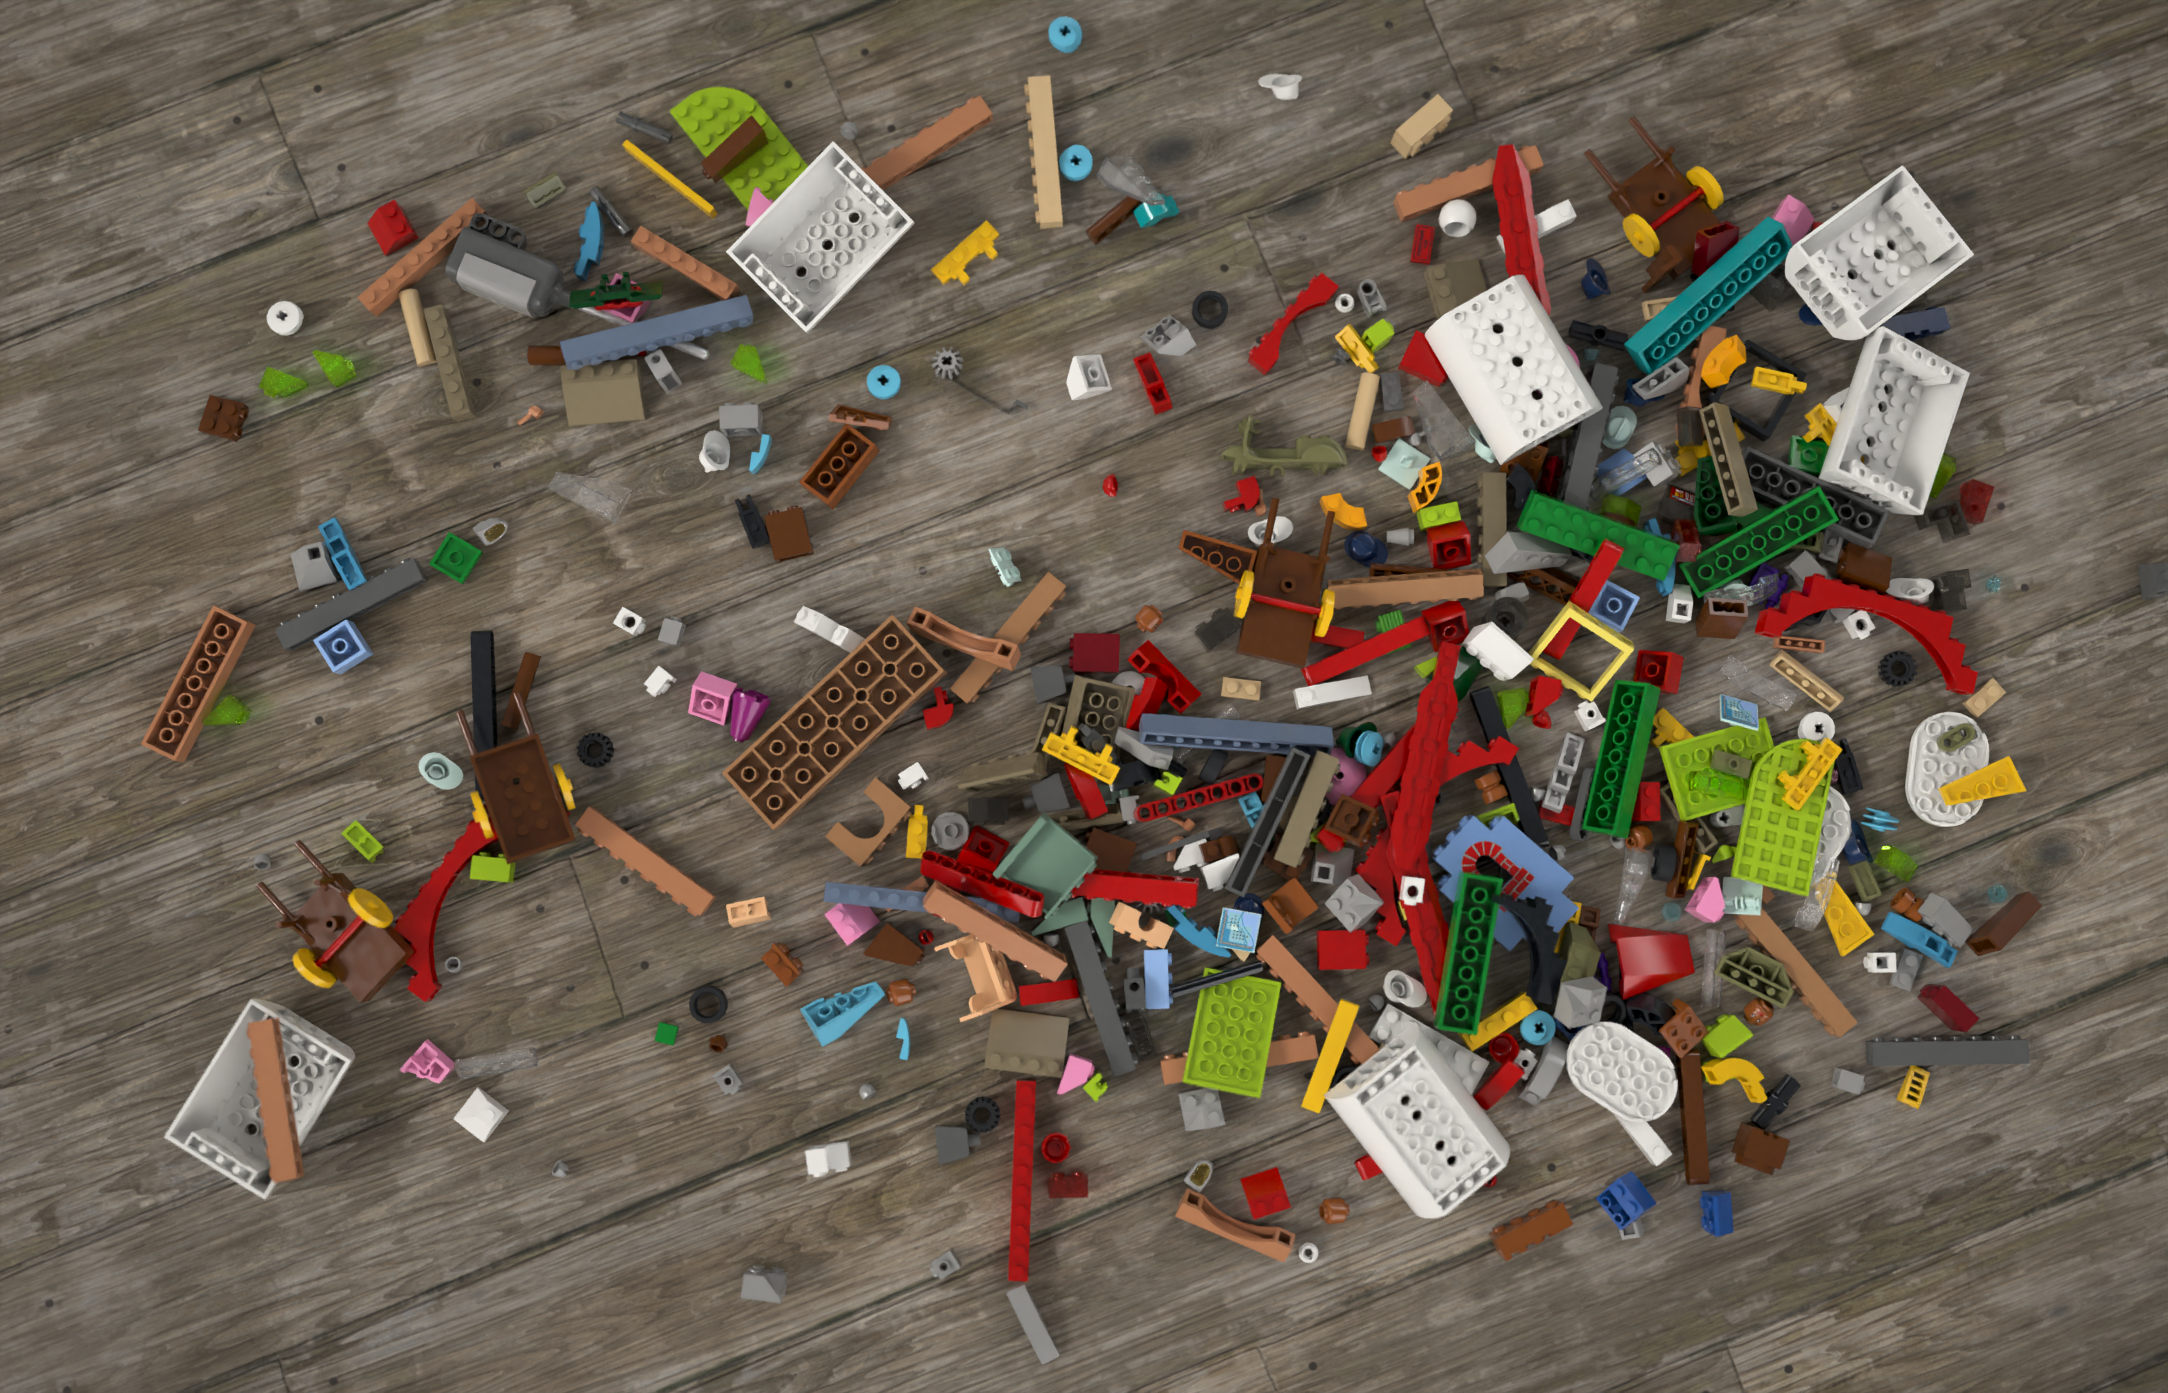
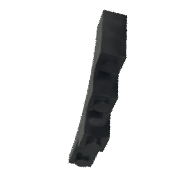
[1491,893,1567,1005]

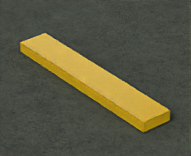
[622,140,717,219]
[1301,998,1360,1114]

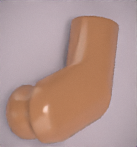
[1166,836,1184,862]

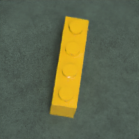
[1458,991,1537,1051]

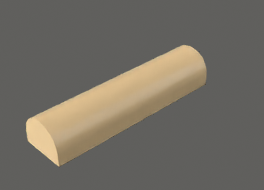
[398,289,437,367]
[1345,373,1380,451]
[1769,650,1844,712]

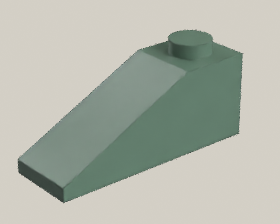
[1032,896,1089,936]
[1087,898,1115,957]

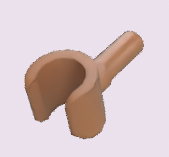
[518,406,544,426]
[1254,489,1266,517]
[1168,815,1196,831]

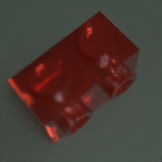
[1953,479,1994,525]
[1671,519,1701,562]
[1048,1172,1088,1198]

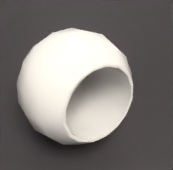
[1439,199,1477,237]

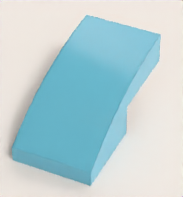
[749,434,772,475]
[1238,791,1263,828]
[896,1017,910,1060]

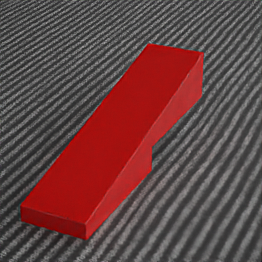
[1310,622,1365,649]

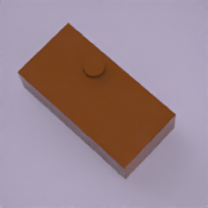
[799,424,880,510]

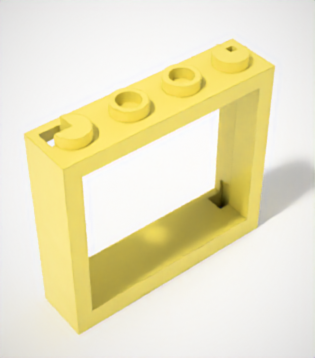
[1528,601,1634,702]

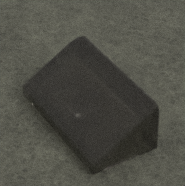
[1677,406,1703,446]

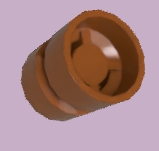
[1474,770,1508,805]
[1890,887,1925,923]

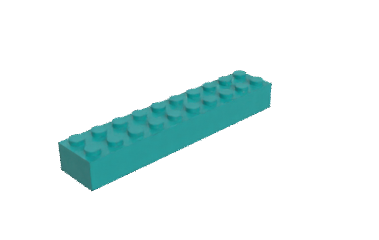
[1624,216,1793,375]

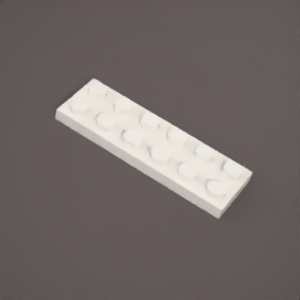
[1368,1003,1490,1095]

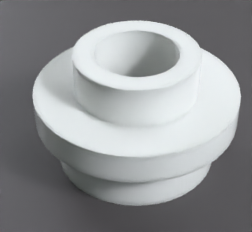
[1335,294,1354,313]
[1299,1243,1318,1263]

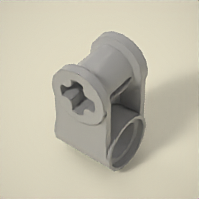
[1357,279,1387,318]
[1709,804,1745,827]

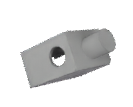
[644,349,683,394]

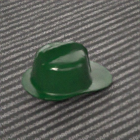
[1335,722,1377,758]

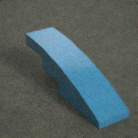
[318,517,367,590]

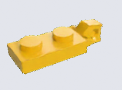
[1335,324,1379,373]
[1751,367,1807,395]
[906,805,928,859]

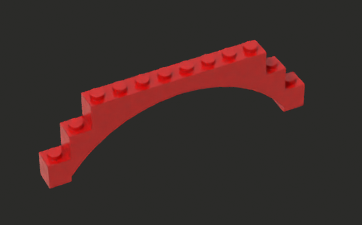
[1755,573,1978,695]
[1355,736,1519,946]
[394,804,571,1002]

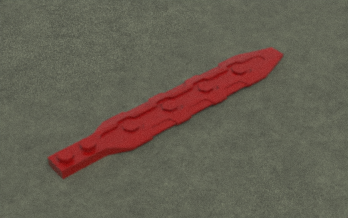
[1492,144,1551,316]
[1390,641,1461,871]
[1379,791,1449,1005]

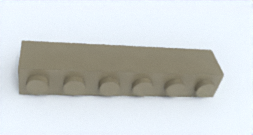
[423,304,476,422]
[1699,402,1758,517]
[1477,472,1507,589]
[1273,750,1341,868]

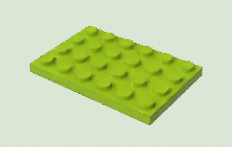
[1659,717,1775,821]
[1183,967,1281,1098]

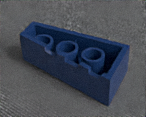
[1879,306,1951,341]

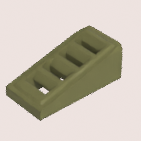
[1788,532,1825,553]

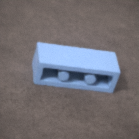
[1144,949,1173,1009]

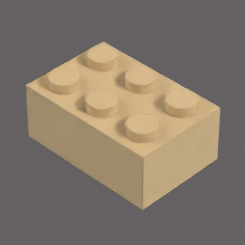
[1391,94,1453,159]

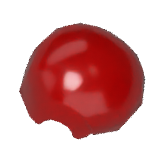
[1488,1032,1519,1063]
[1041,1133,1071,1163]

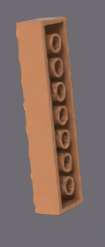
[141,606,256,762]

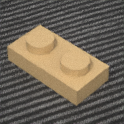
[1642,297,1676,322]
[1221,677,1261,701]
[1962,678,2006,718]

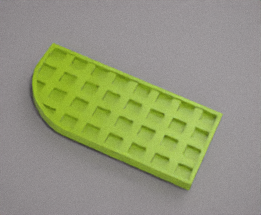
[669,87,808,211]
[1731,739,1835,897]

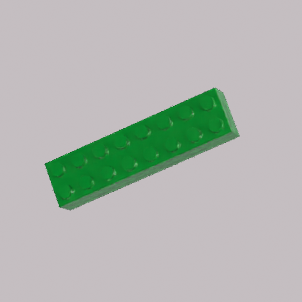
[1677,486,1839,598]
[1517,490,1680,581]
[1582,680,1660,839]
[1434,871,1503,1035]

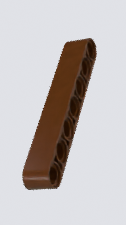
[1676,1048,1710,1185]

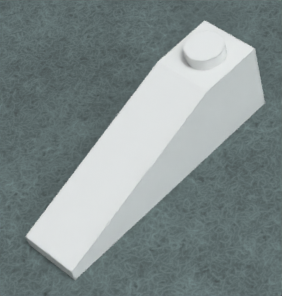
[1497,200,1577,254]
[1293,675,1372,710]
[1613,1113,1672,1166]

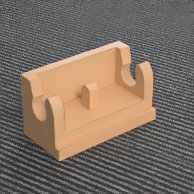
[726,897,771,928]

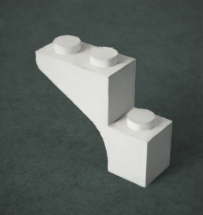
[794,606,865,653]

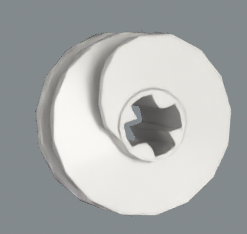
[267,301,304,336]
[1798,712,1835,742]

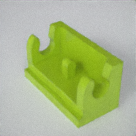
[1153,772,1183,797]
[1476,803,1520,828]
[341,820,384,864]
[1082,1070,1107,1102]

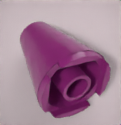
[730,687,772,743]

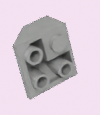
[1140,315,1196,356]
[291,542,338,592]
[1311,843,1355,886]

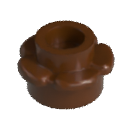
[709,1035,728,1053]

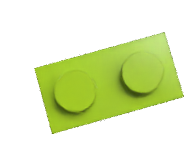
[1362,318,1394,354]
[1416,501,1461,532]
[470,852,516,883]

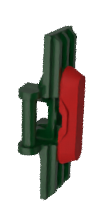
[569,272,663,311]

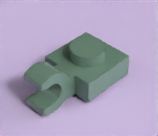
[1098,785,1129,805]

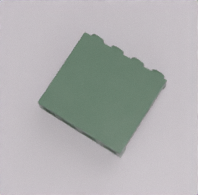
[992,812,1098,919]

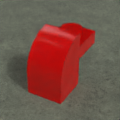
[1223,475,1260,513]
[923,686,954,730]

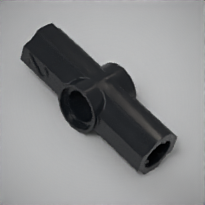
[1568,320,1628,351]
[1750,1074,1801,1130]

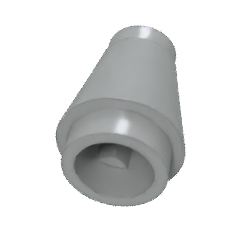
[1387,527,1414,546]

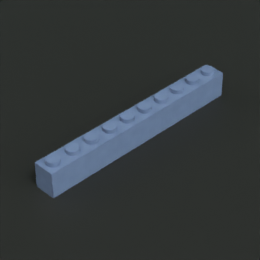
[560,295,753,370]
[1139,713,1334,756]
[823,882,1020,922]

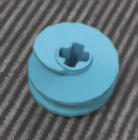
[1048,16,1082,53]
[1059,145,1093,181]
[867,365,901,399]
[1354,730,1383,766]
[1861,807,1900,832]
[1520,1010,1556,1045]

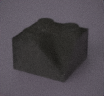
[1749,264,1794,312]

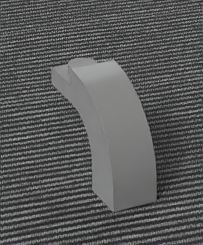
[1519,1036,1569,1107]

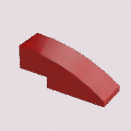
[1133,352,1173,415]
[1125,677,1168,732]
[1064,762,1108,819]
[1018,978,1079,1006]
[1473,1056,1525,1111]

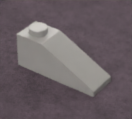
[1632,357,1690,400]
[1114,727,1174,770]

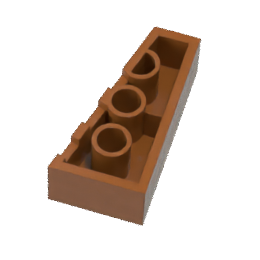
[1178,530,1257,584]
[1489,1199,1573,1261]

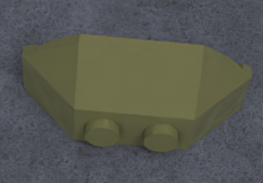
[1554,922,1601,1000]
[1713,946,1793,1009]

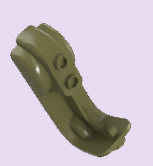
[1219,415,1348,477]

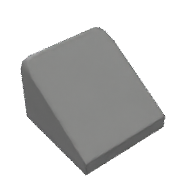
[1619,1218,1644,1240]

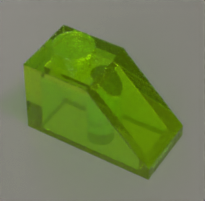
[730,344,768,385]
[312,350,357,388]
[259,366,309,399]
[1929,453,1956,498]
[1601,494,1642,526]
[1498,688,1529,730]
[202,694,253,727]
[1874,845,1918,882]

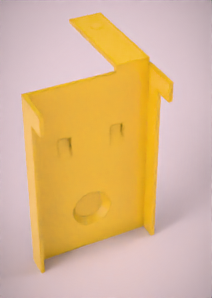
[1686,851,1711,891]

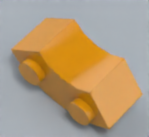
[1701,335,1746,388]
[1407,461,1442,513]
[1319,493,1367,531]

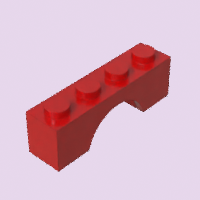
[1127,640,1201,714]

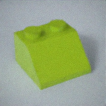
[1701,1013,1754,1058]

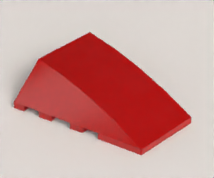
[1608,924,1695,1000]

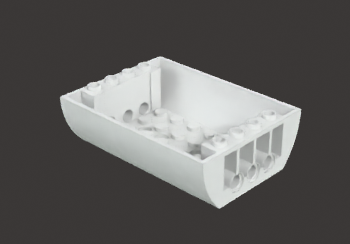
[1785,165,1974,340]
[1819,326,1970,515]
[1324,1022,1510,1218]

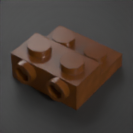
[198,395,249,442]
[1324,794,1380,848]
[1261,831,1315,881]

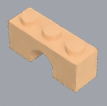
[1109,902,1174,950]

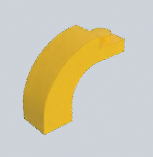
[1701,1058,1768,1103]

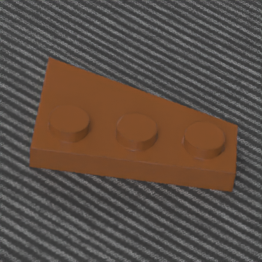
[828,404,893,430]

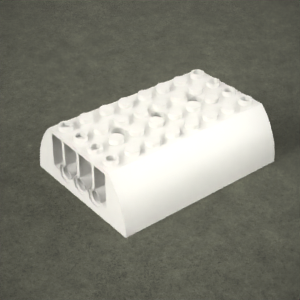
[726,141,915,333]
[1425,275,1603,465]
[164,999,355,1199]

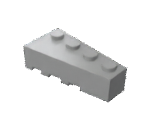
[1485,532,1572,574]

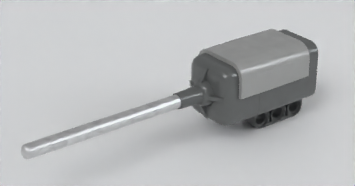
[445,213,710,360]

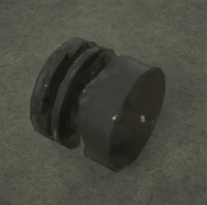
[1481,597,1529,641]

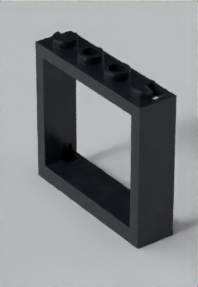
[1705,339,1807,442]

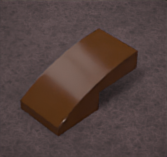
[1372,416,1415,444]
[1578,905,1601,942]

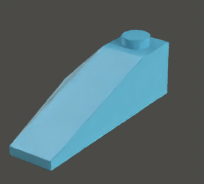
[800,981,885,1047]

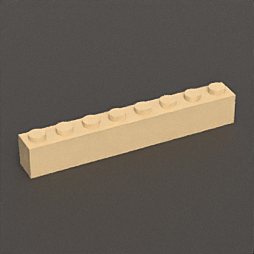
[1024,75,1063,229]

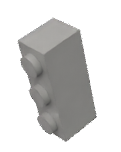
[1918,893,1974,948]

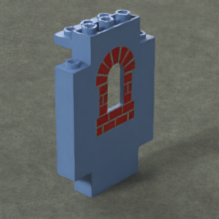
[1432,815,1579,951]

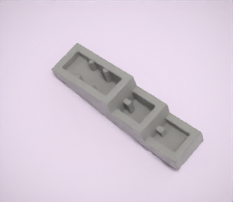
[1541,733,1585,813]
[1006,1283,1060,1365]

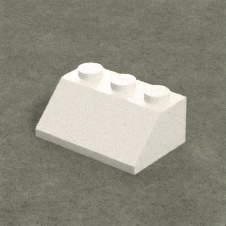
[1462,622,1534,681]

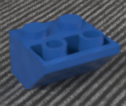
[1596,1171,1657,1231]
[1700,1190,1734,1237]

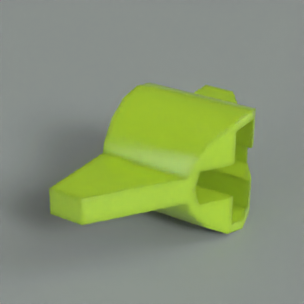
[1712,844,1737,863]

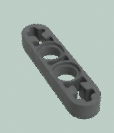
[1570,767,1595,841]

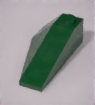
[1693,455,1737,536]
[1425,646,1482,702]

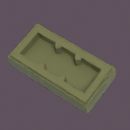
[524,171,566,208]
[1710,750,1752,780]
[1847,861,1882,902]

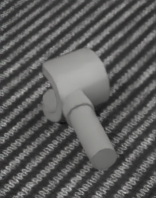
[1409,426,1433,447]

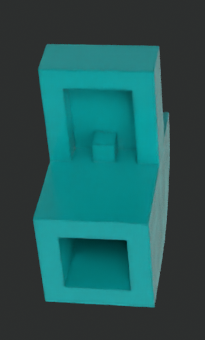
[1133,194,1180,228]

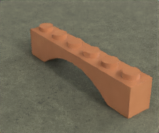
[631,226,740,301]
[1675,325,1727,442]
[907,607,1021,671]
[1175,1188,1296,1262]

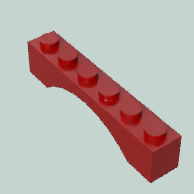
[1248,272,1339,376]

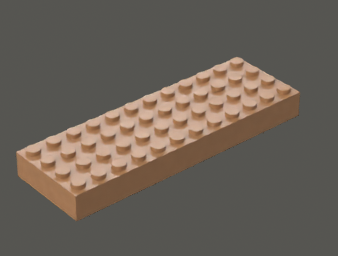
[722,615,947,830]

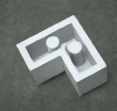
[805,1141,852,1177]

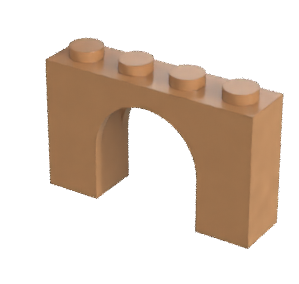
[825,777,912,867]

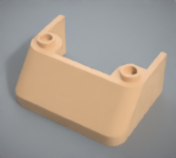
[934,934,1017,1022]

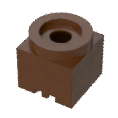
[1731,1123,1790,1176]

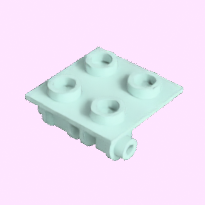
[988,547,1022,588]
[1722,877,1763,915]

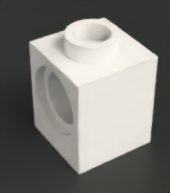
[613,607,646,637]
[1842,610,1875,640]
[1399,876,1425,906]

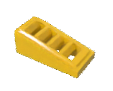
[1896,1065,1930,1109]

